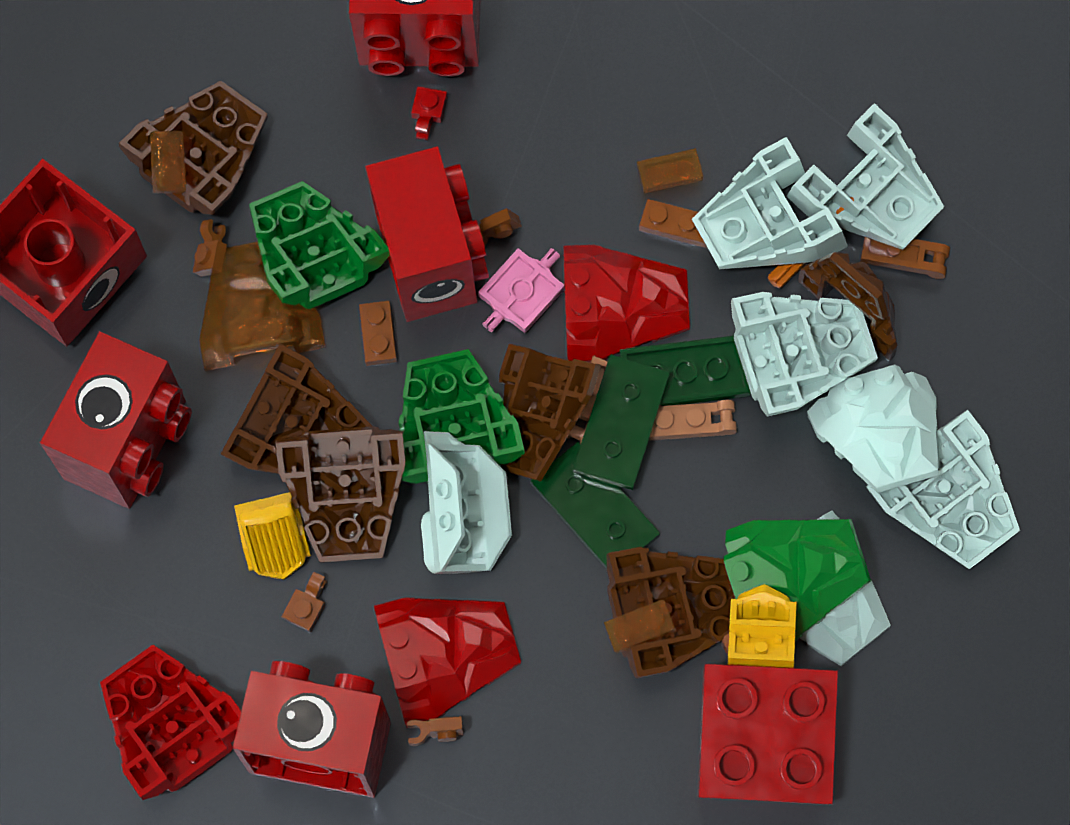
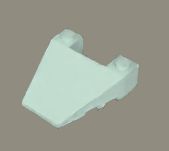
[786,103,944,250]
[692,137,848,269]

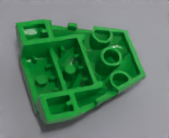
[249,181,390,309]
[399,349,525,484]
[724,519,871,642]

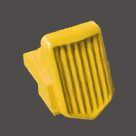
[234,492,311,580]
[728,584,796,668]

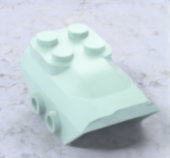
[421,431,512,574]

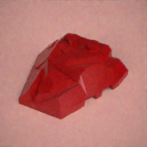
[563,244,690,363]
[374,598,521,728]
[100,645,241,800]

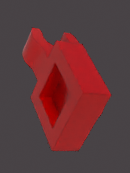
[411,86,447,141]

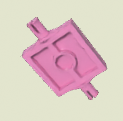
[478,248,565,333]

